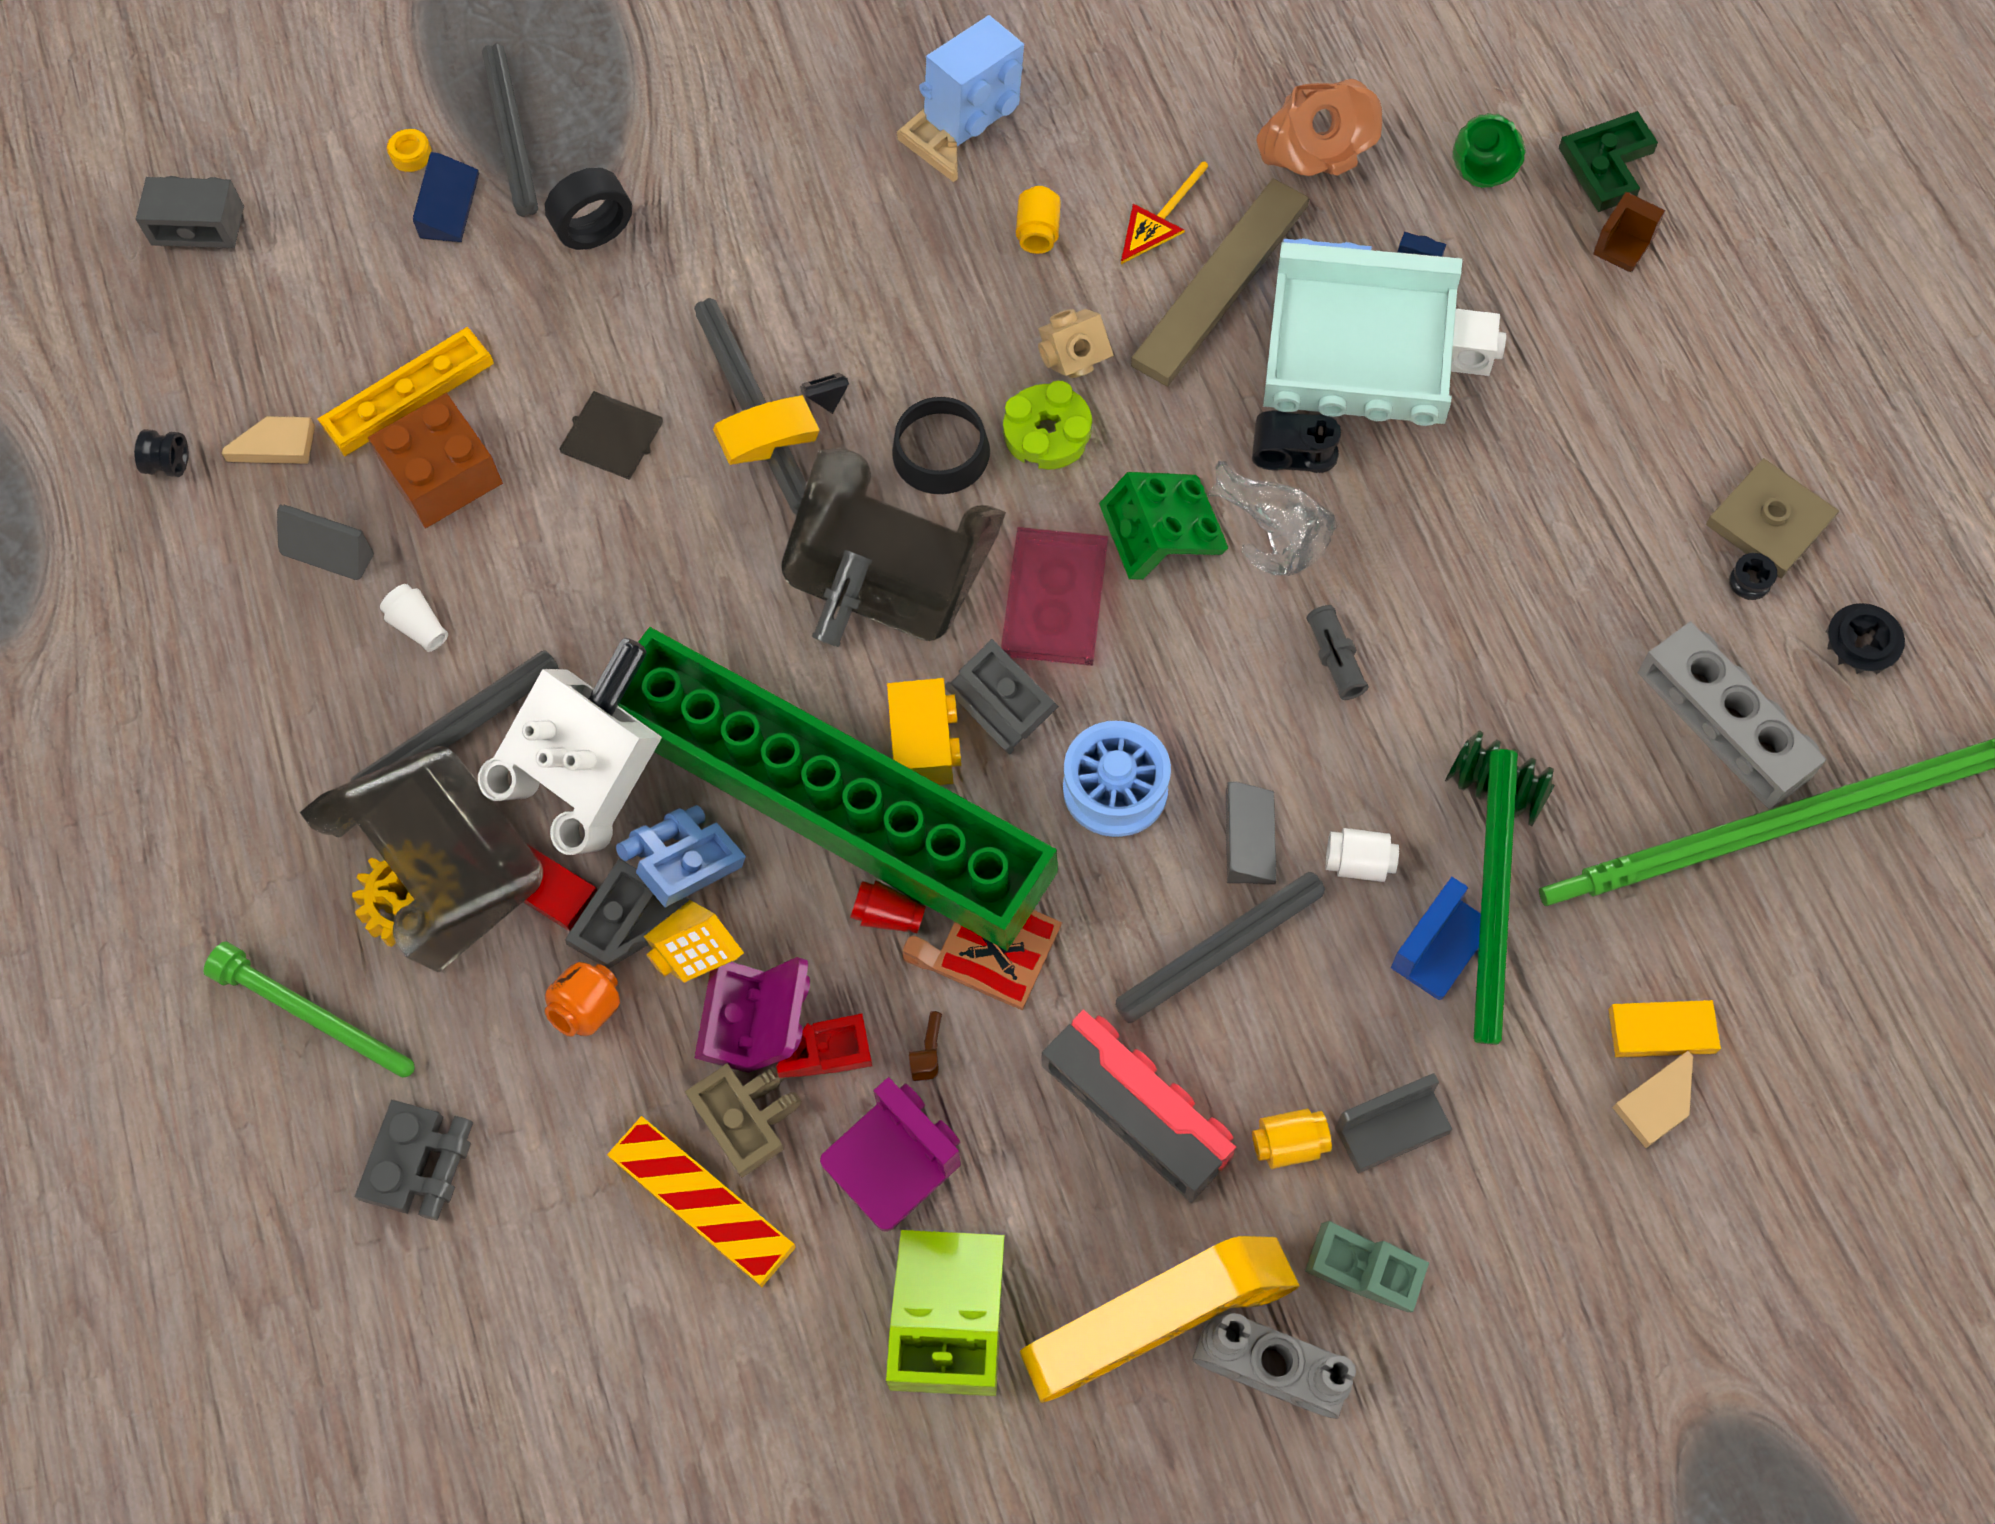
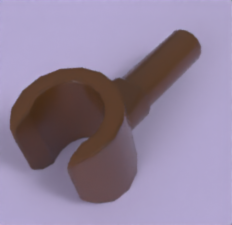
[909,1011,942,1081]

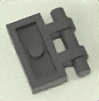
[354,1099,473,1221]

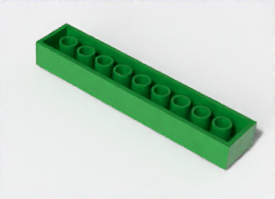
[618,627,1058,951]

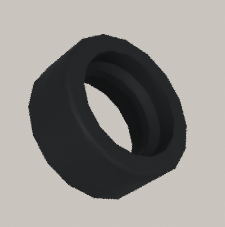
[544,168,632,250]

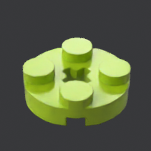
[1003,380,1092,470]

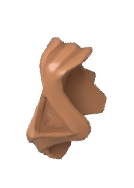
[1256,79,1382,176]

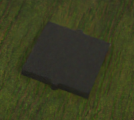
[559,391,663,480]

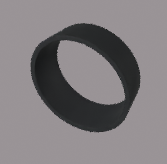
[892,397,990,494]

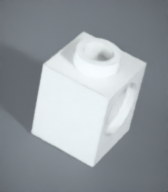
[1451,309,1506,376]

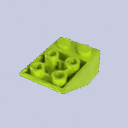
[886,1230,1005,1396]

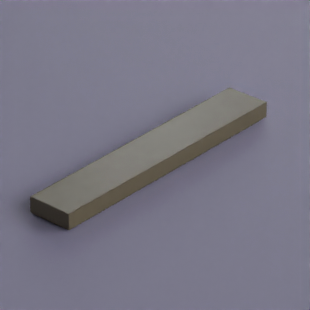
[1131,178,1309,387]

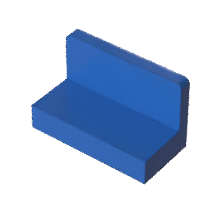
[1391,876,1481,1000]

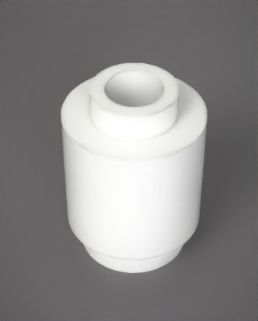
[1326,828,1399,882]

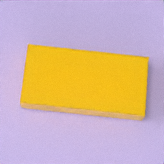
[1608,1000,1721,1058]

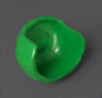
[1452,113,1526,188]

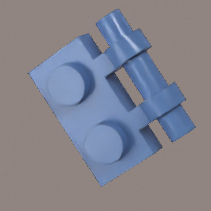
[616,805,746,908]

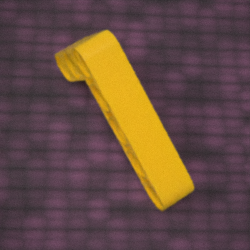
[1019,1236,1300,1403]

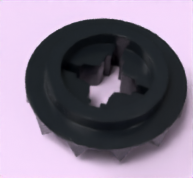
[1826,603,1905,675]

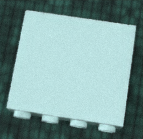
[1263,242,1462,426]

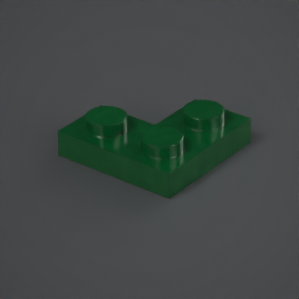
[1559,111,1658,212]

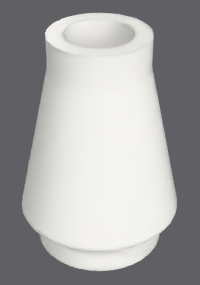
[380,584,448,652]

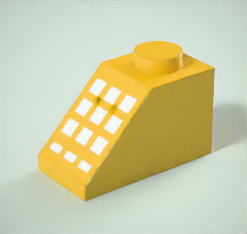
[643,900,744,983]

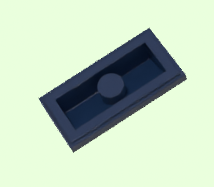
[413,152,479,242]

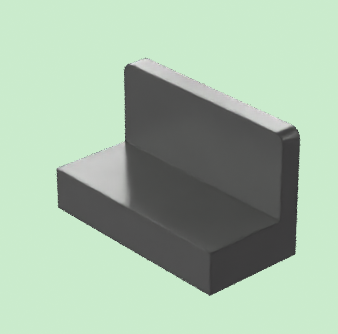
[1335,1073,1452,1174]

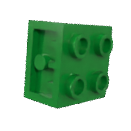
[1099,472,1228,580]

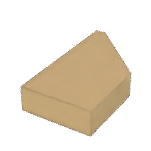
[897,109,958,182]
[222,416,315,464]
[1612,1051,1693,1148]

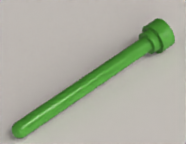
[203,941,415,1077]

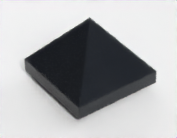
[800,373,849,414]

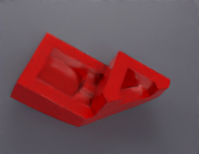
[776,1013,872,1078]

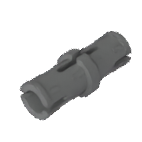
[812,550,872,647]
[1306,605,1369,700]

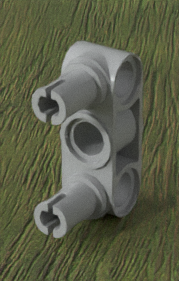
[1192,1311,1356,1419]

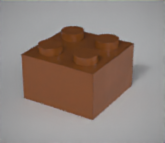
[368,392,503,529]

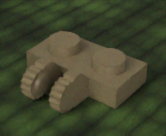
[685,1063,802,1178]

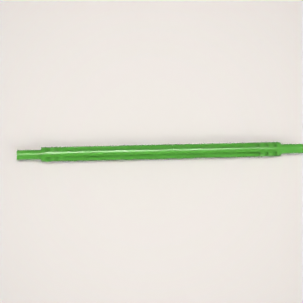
[1539,738,1995,906]

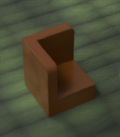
[1593,192,1666,272]

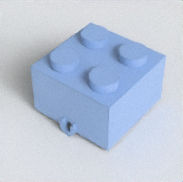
[919,15,1024,146]

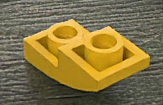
[713,395,820,465]

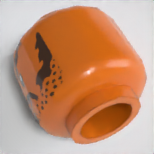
[544,962,620,1037]

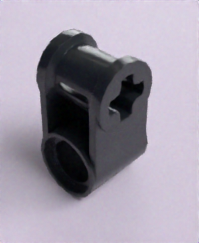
[1252,410,1341,473]

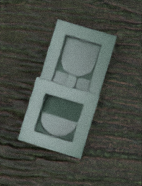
[1305,1221,1429,1312]

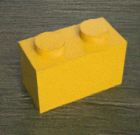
[887,678,962,785]

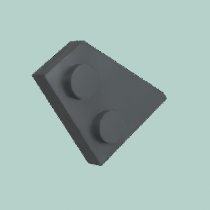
[565,859,689,969]

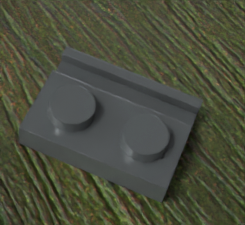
[945,639,1059,755]

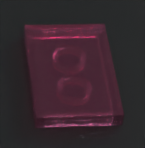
[1001,527,1108,666]

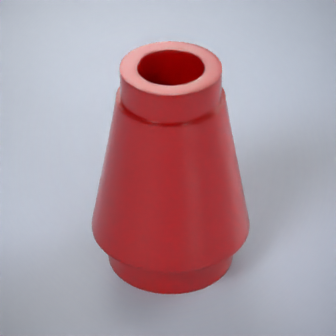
[850,879,926,934]

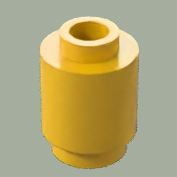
[1016,186,1061,254]
[1252,1108,1332,1169]

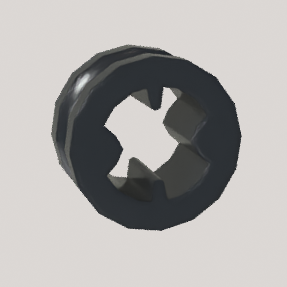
[1729,553,1777,600]

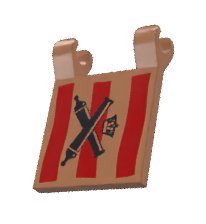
[903,910,1062,1010]

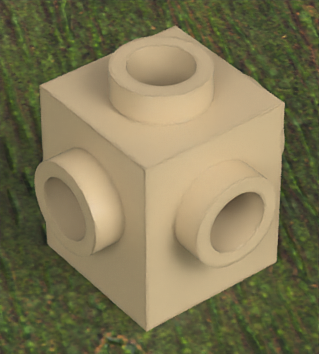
[1038,309,1114,378]

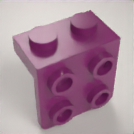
[694,957,810,1073]
[820,1077,961,1232]

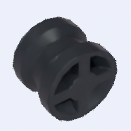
[134,429,188,477]

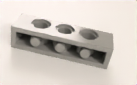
[1637,621,1827,810]

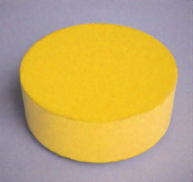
[387,129,432,172]

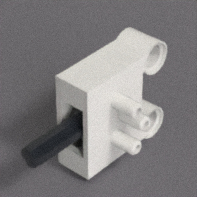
[478,638,662,855]

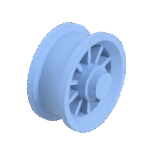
[1063,721,1171,837]

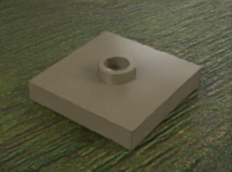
[1706,458,1839,579]

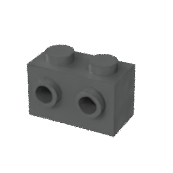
[136,176,244,248]

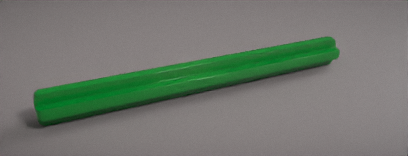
[1473,749,1518,1045]

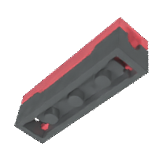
[1042,1009,1236,1203]

